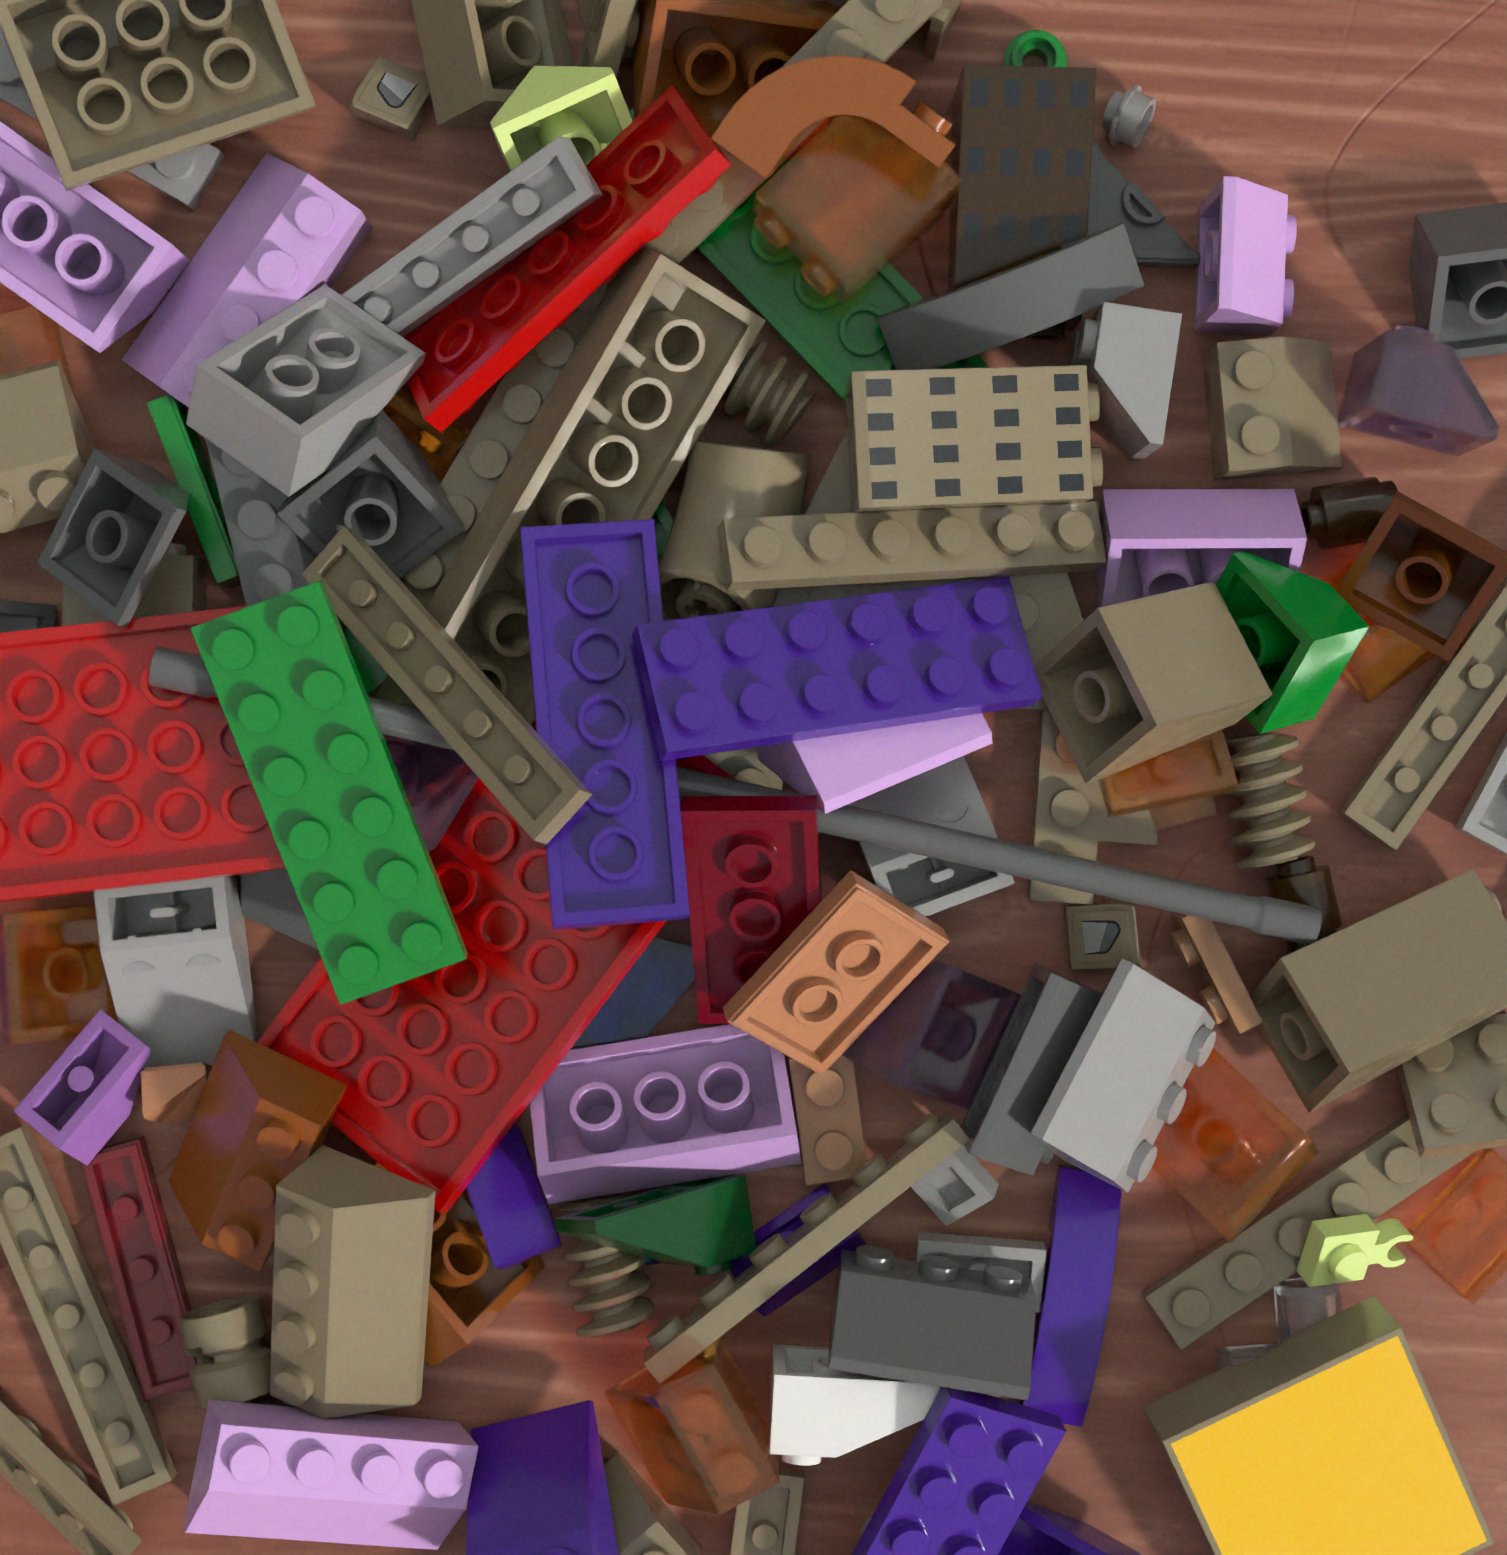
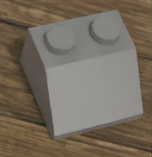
[1068,302,1182,461]

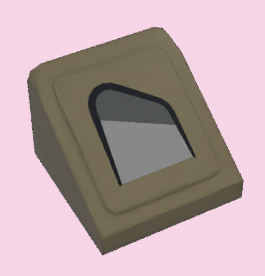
[349,56,432,141]
[1064,901,1140,970]

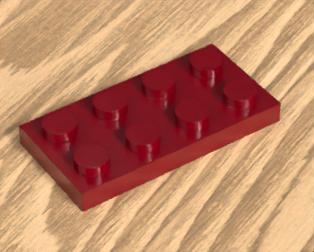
[680,795,822,1024]

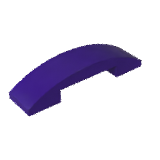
[1019,1165,1122,1427]

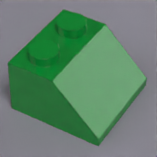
[1216,551,1370,734]

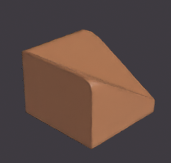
[141,1062,212,1124]

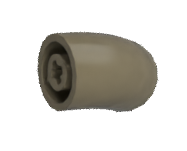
[658,440,811,621]

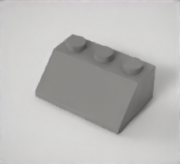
[1030,959,1216,1193]

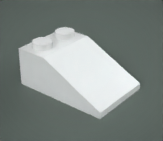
[768,1344,941,1466]

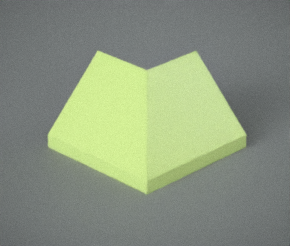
[490,66,633,172]

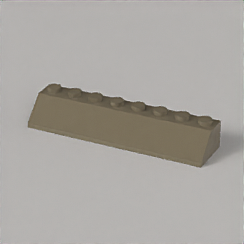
[377,247,766,725]

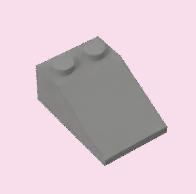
[186,284,426,497]

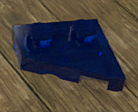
[571,936,695,1049]

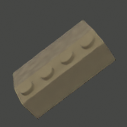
[0,0,316,191]

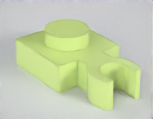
[1296,1214,1413,1287]

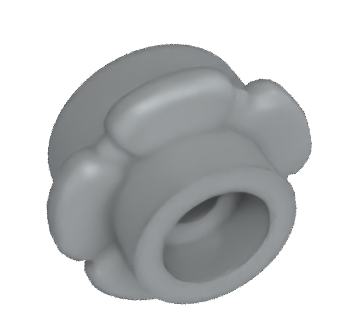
[1101,85,1156,148]

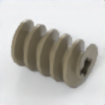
[724,340,818,448]
[1216,732,1315,868]
[556,1195,655,1338]

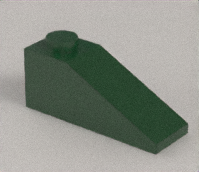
[554,1175,756,1275]

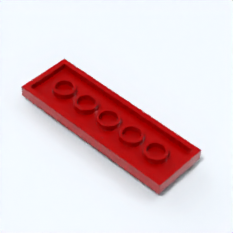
[403,84,731,433]

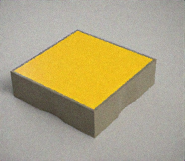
[1142,1296,1495,1555]

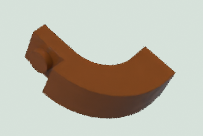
[711,56,956,179]

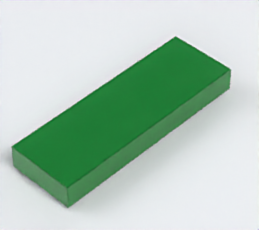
[147,395,241,589]

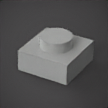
[911,1145,999,1226]

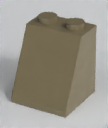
[1034,581,1273,784]

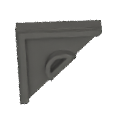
[1087,143,1200,268]

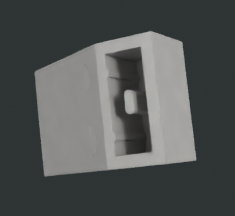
[848,756,1015,917]
[94,875,258,1071]

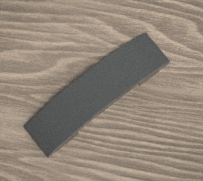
[877,222,1145,370]

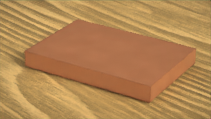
[722,870,950,1075]

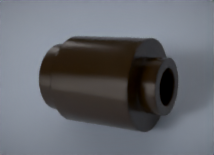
[1301,476,1398,550]
[1266,856,1342,953]

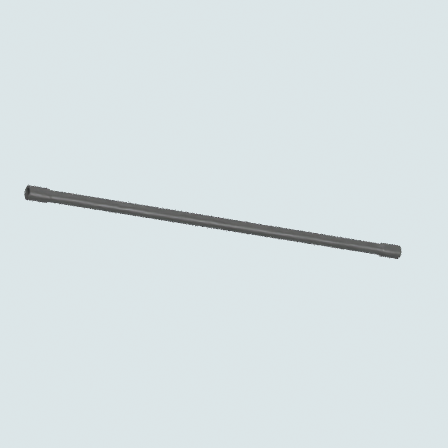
[148,646,1322,945]

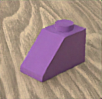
[14,1009,151,1166]

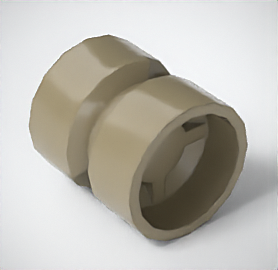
[177,1295,271,1409]

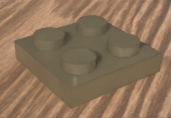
[1396,1013,1507,1158]

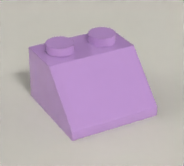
[1194,176,1297,335]

